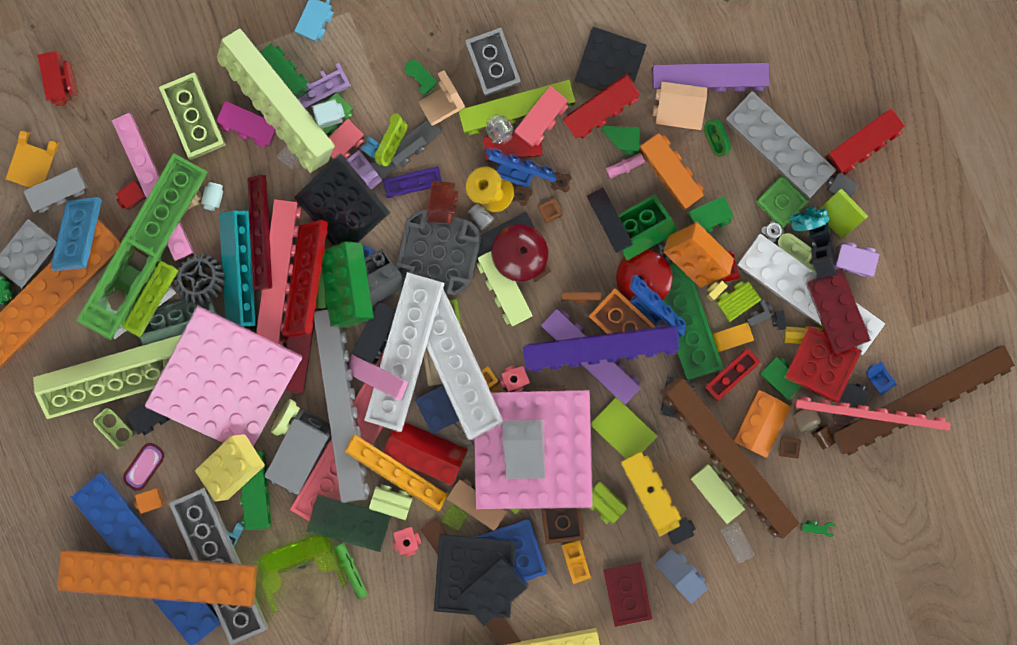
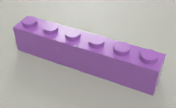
[652,63,769,92]
[541,309,641,405]

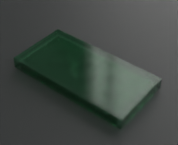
[306,494,391,552]

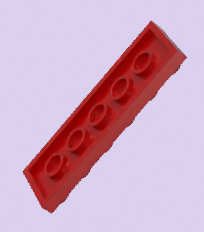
[282,220,328,338]

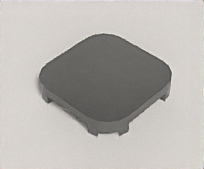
[396,210,481,295]

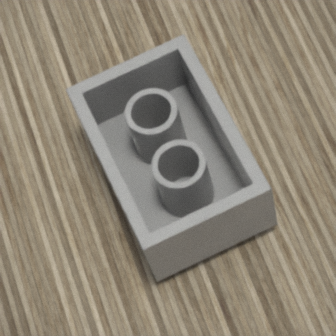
[465,28,521,97]
[0,219,57,288]

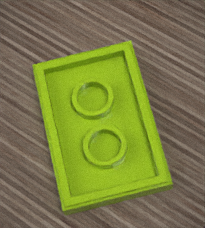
[591,397,658,459]

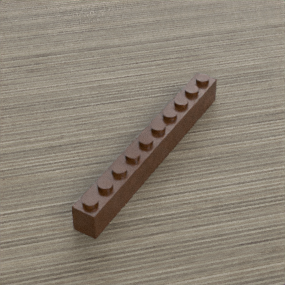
[831,345,1015,456]
[660,377,800,539]

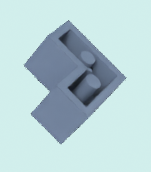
[655,549,708,604]

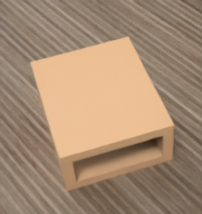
[653,82,707,130]

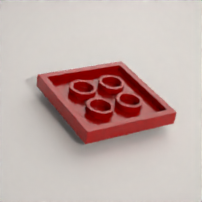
[785,326,862,403]

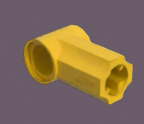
[784,326,823,344]

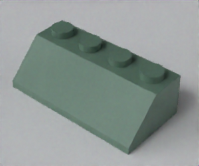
[140,297,217,346]

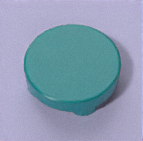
[790,206,830,231]

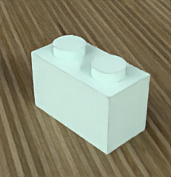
[313,100,345,129]

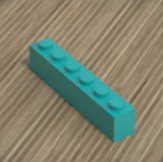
[219,211,256,327]

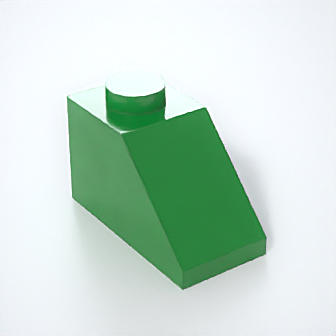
[601,126,640,155]

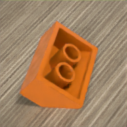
[733,390,792,458]

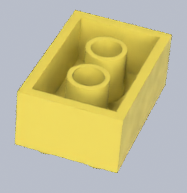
[195,435,265,502]

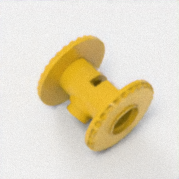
[466,166,514,212]

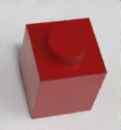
[116,180,146,210]

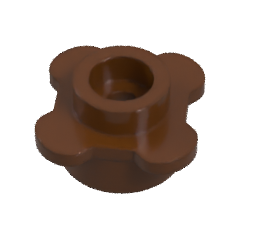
[551,172,571,192]
[512,184,532,206]

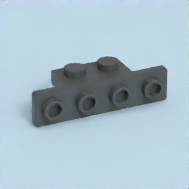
[371,119,441,179]

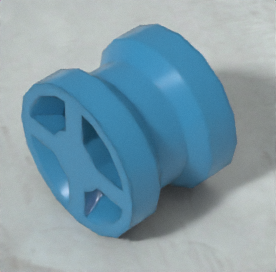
[359,136,380,160]

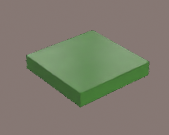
[755,175,809,229]

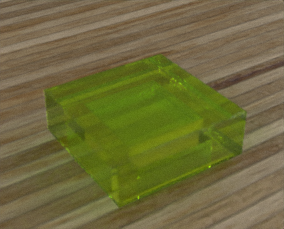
[442,505,468,531]

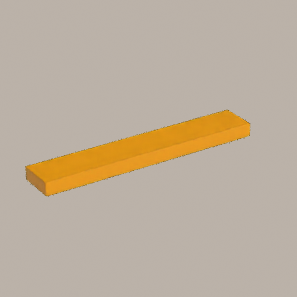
[344,435,448,511]

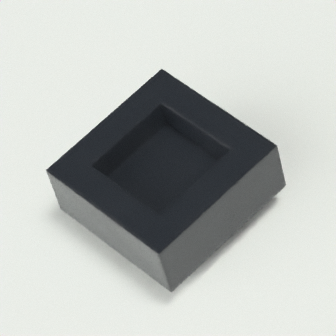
[772,310,786,330]

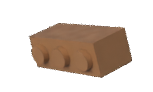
[446,478,507,531]

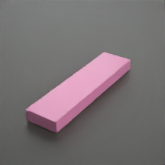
[348,354,408,400]

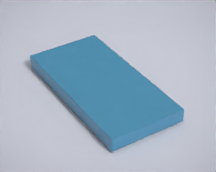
[51,197,102,271]

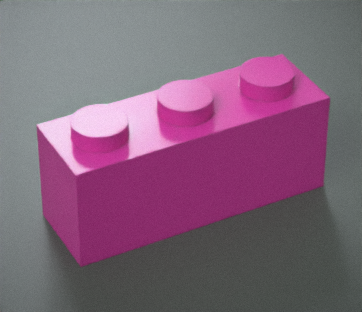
[216,101,276,148]

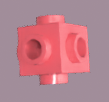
[499,365,530,392]
[392,526,421,557]

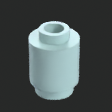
[201,182,224,211]

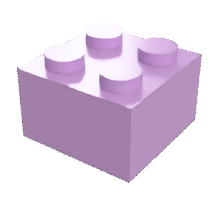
[835,242,880,278]

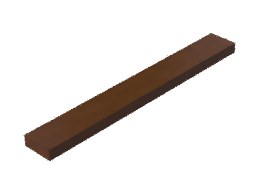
[421,518,521,645]

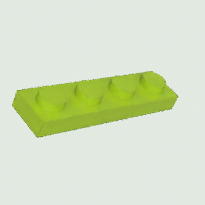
[122,261,178,337]

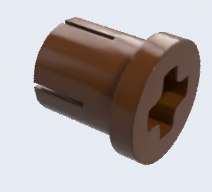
[811,424,835,449]

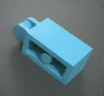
[295,0,334,43]

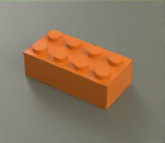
[639,133,705,211]

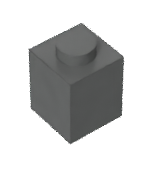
[827,173,859,198]

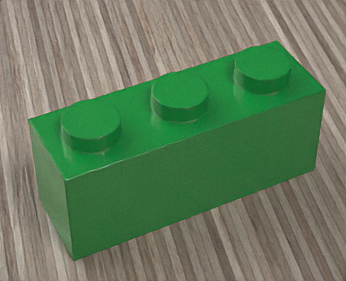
[260,43,310,100]

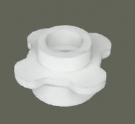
[761,220,784,243]

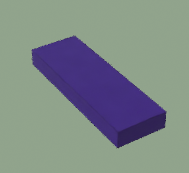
[382,167,443,198]

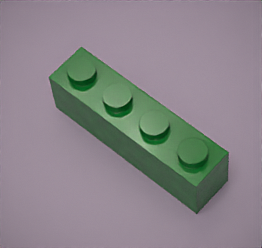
[240,451,272,530]

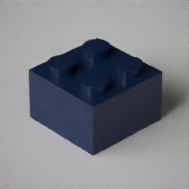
[415,386,460,434]

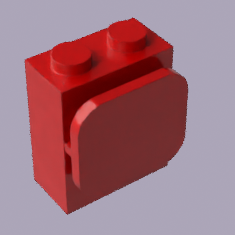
[37,51,78,106]

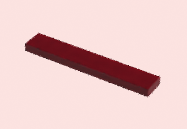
[247,175,272,291]

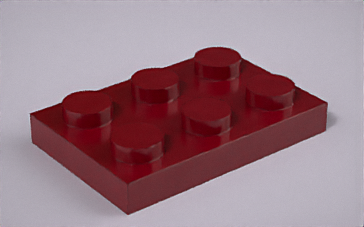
[603,562,652,627]

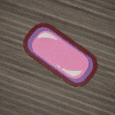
[123,443,164,490]

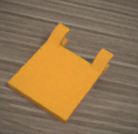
[6,130,59,188]

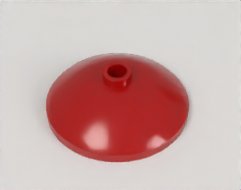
[616,250,673,302]

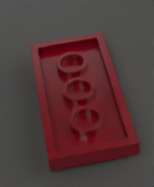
[805,269,871,355]

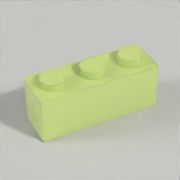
[690,464,745,524]

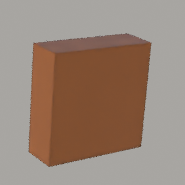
[537,198,563,224]

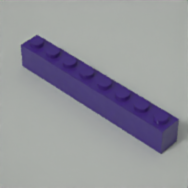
[523,325,680,372]

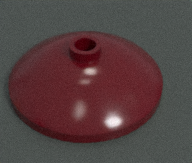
[491,224,549,282]

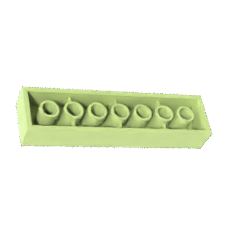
[217,29,335,173]
[33,335,181,419]

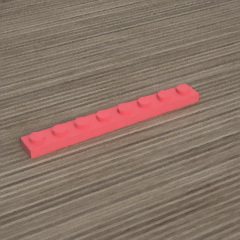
[794,396,951,431]

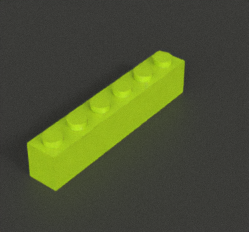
[458,80,575,136]

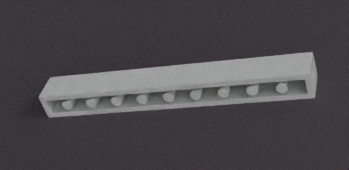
[314,310,370,503]

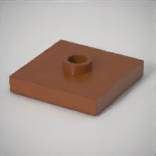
[561,292,601,305]

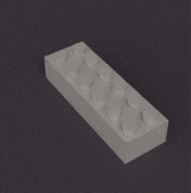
[724,91,836,200]

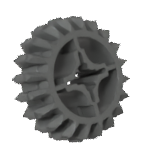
[173,254,225,305]

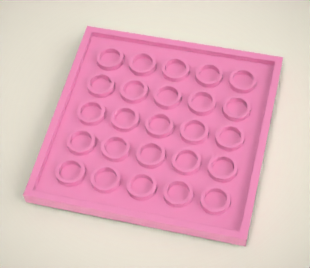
[145,306,302,447]
[475,391,592,509]

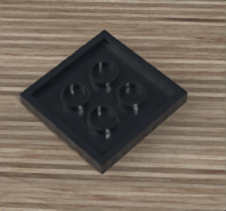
[574,27,647,91]

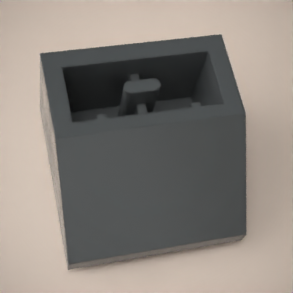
[365,249,404,306]

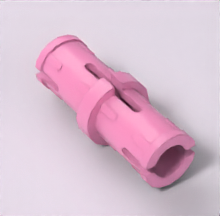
[606,152,645,179]

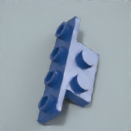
[485,148,557,188]
[630,275,686,337]

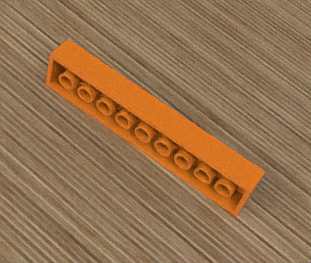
[0,219,122,370]
[58,550,257,607]

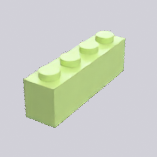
[476,251,533,327]

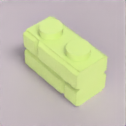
[369,484,413,520]

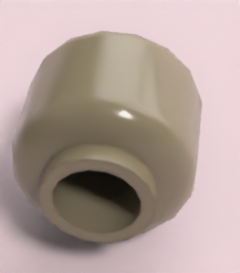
[793,408,821,434]

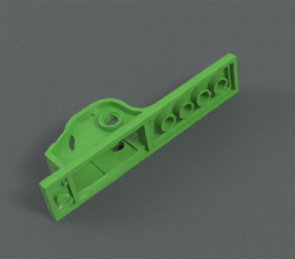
[76,153,208,340]

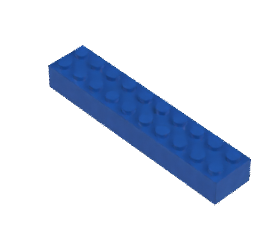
[70,472,221,645]

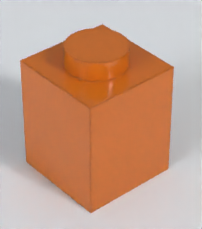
[133,488,165,514]

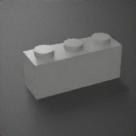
[23,166,87,213]

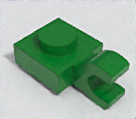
[800,520,836,537]

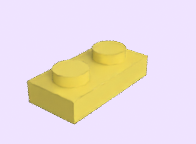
[706,281,728,301]

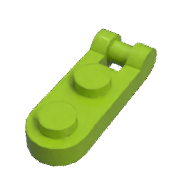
[374,113,408,166]

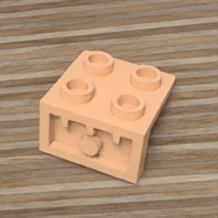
[418,70,465,126]

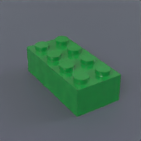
[321,242,373,328]

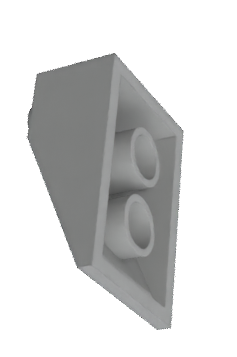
[503,420,545,479]

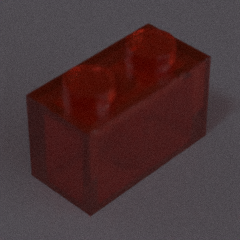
[428,181,458,224]

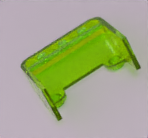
[258,533,347,613]

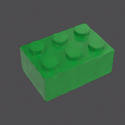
[618,194,677,260]

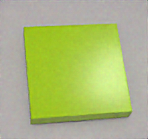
[818,189,868,239]

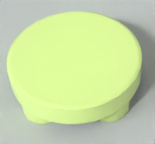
[271,399,300,436]

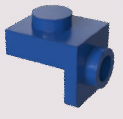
[866,361,897,396]

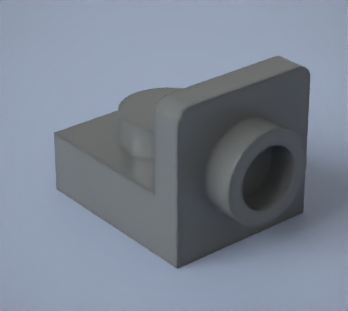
[746,299,773,327]

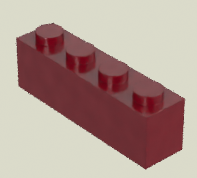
[283,317,315,393]

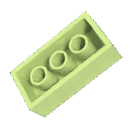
[159,72,226,160]

